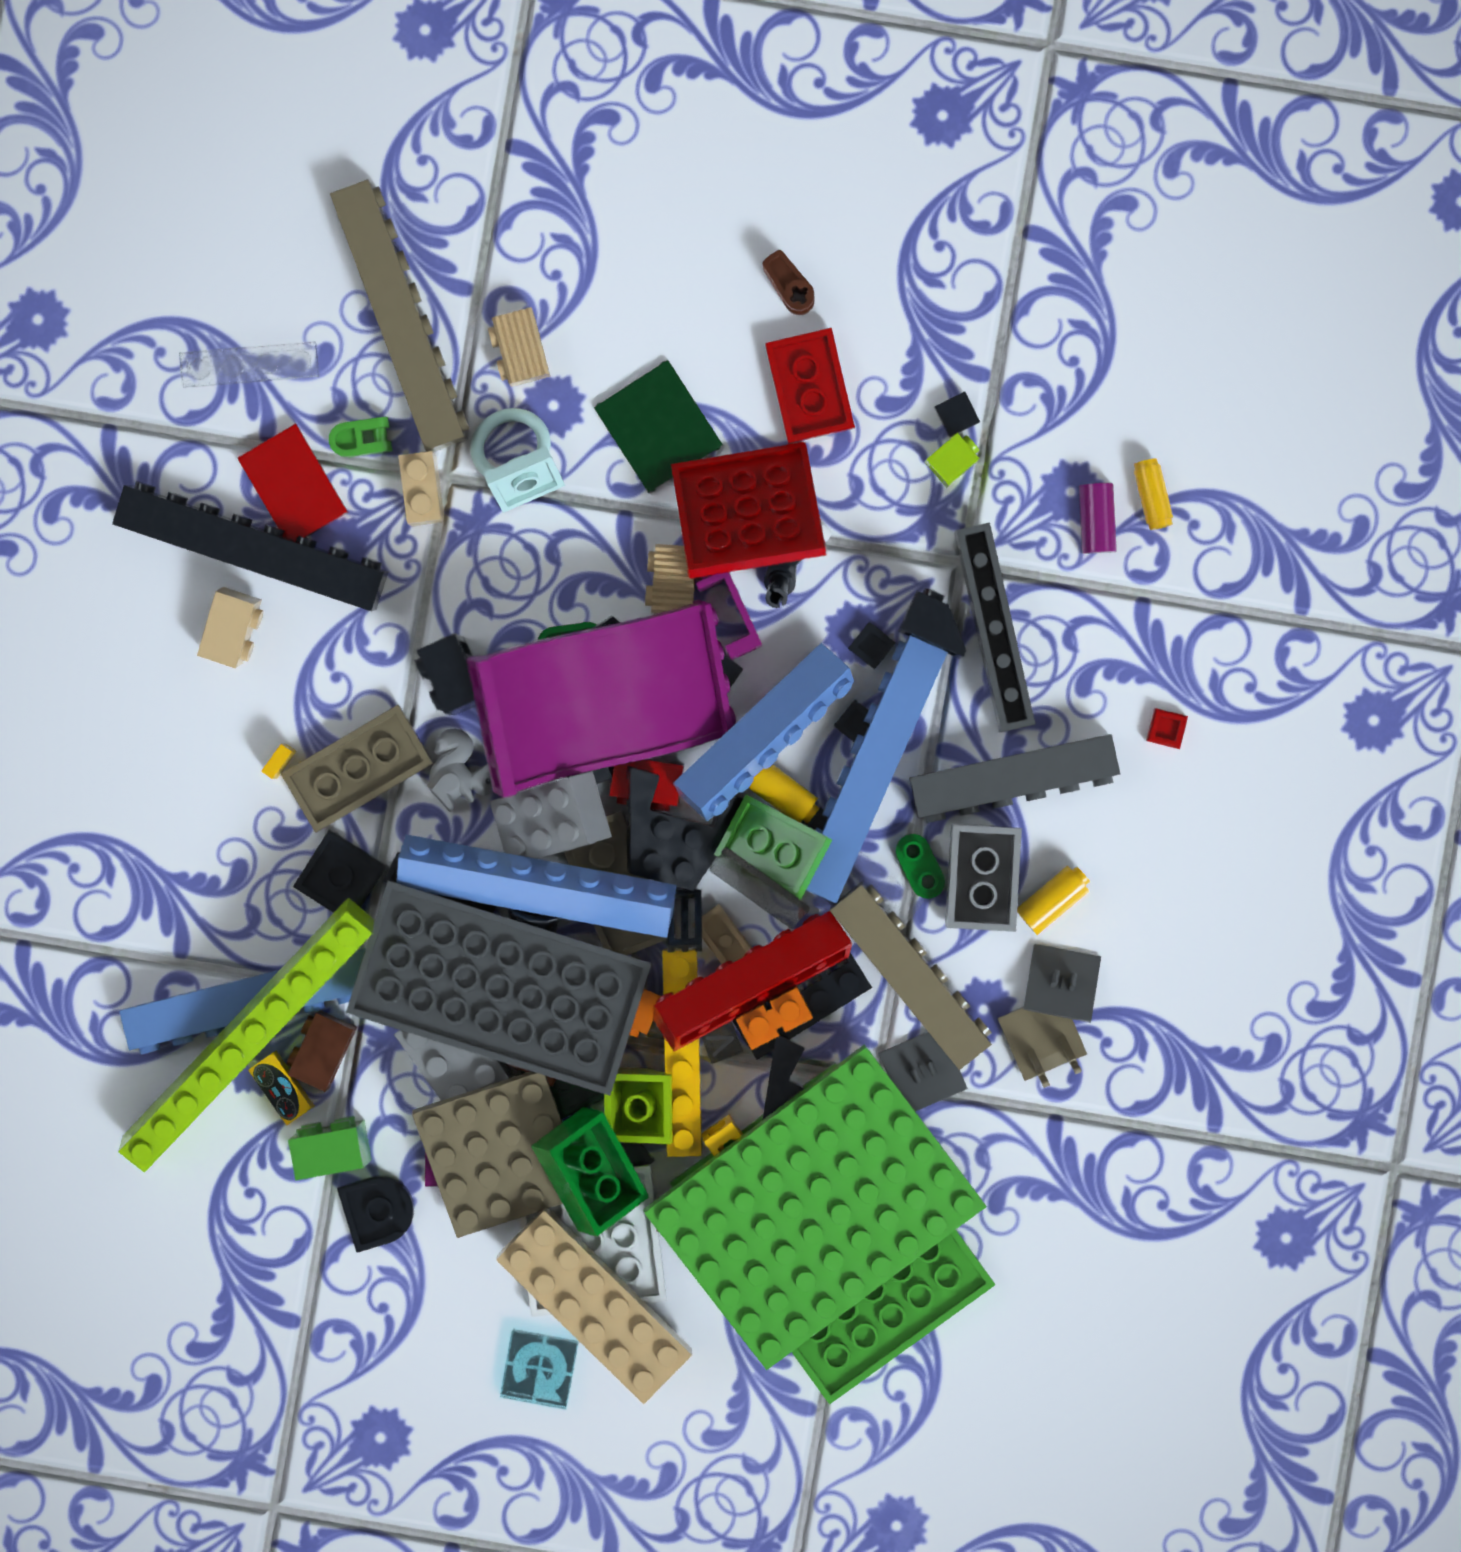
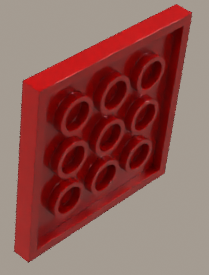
[671,442,827,579]

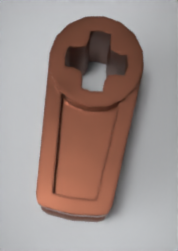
[762,250,815,315]

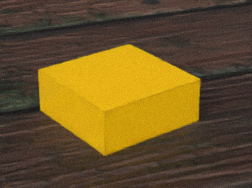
[261,744,297,779]

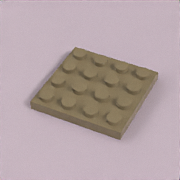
[412,1071,563,1238]

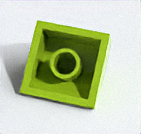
[604,1067,673,1144]

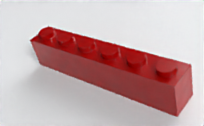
[653,911,852,1052]

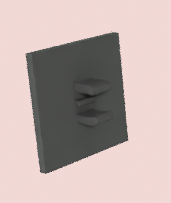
[1023,944,1101,1023]
[878,1032,968,1111]

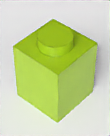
[924,433,980,488]

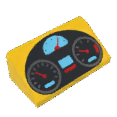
[248,1050,315,1126]

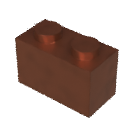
[287,1010,357,1092]

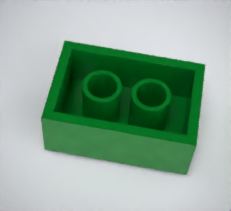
[531,1107,649,1237]

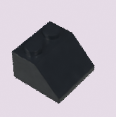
[898,588,966,659]

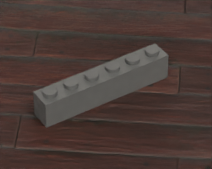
[954,522,1035,732]
[909,734,1121,823]

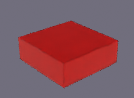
[1146,708,1188,749]

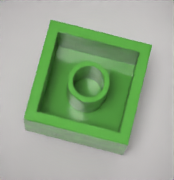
[288,1116,372,1181]

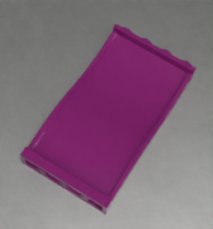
[467,600,736,798]

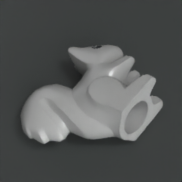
[427,729,492,812]

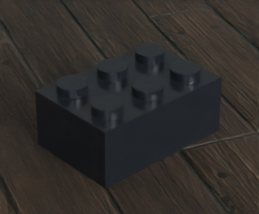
[415,633,476,716]

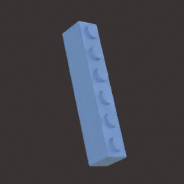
[673,643,855,822]

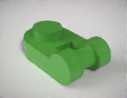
[329,417,393,458]

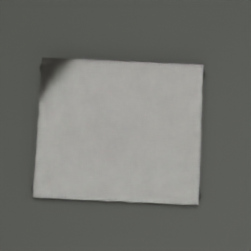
[709,847,810,929]

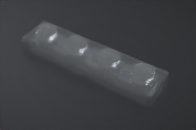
[179,341,319,388]

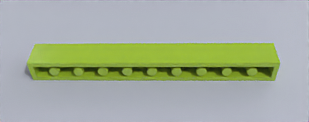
[118,898,374,1173]

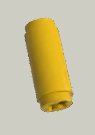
[1134,458,1173,530]

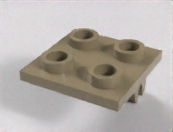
[997,1007,1087,1088]

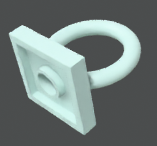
[470,408,565,513]

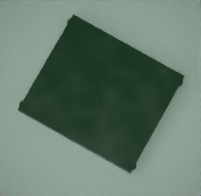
[594,360,723,493]

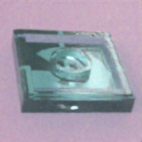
[500,1329,579,1410]

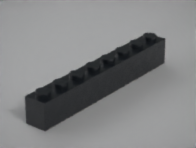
[112,481,389,611]

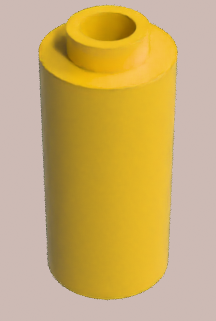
[749,764,819,824]
[1017,865,1090,935]

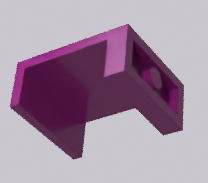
[696,572,762,660]

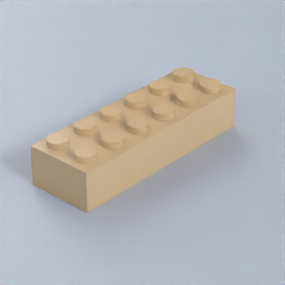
[496,1207,692,1405]

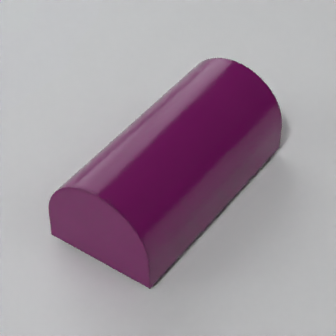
[1078,483,1117,554]

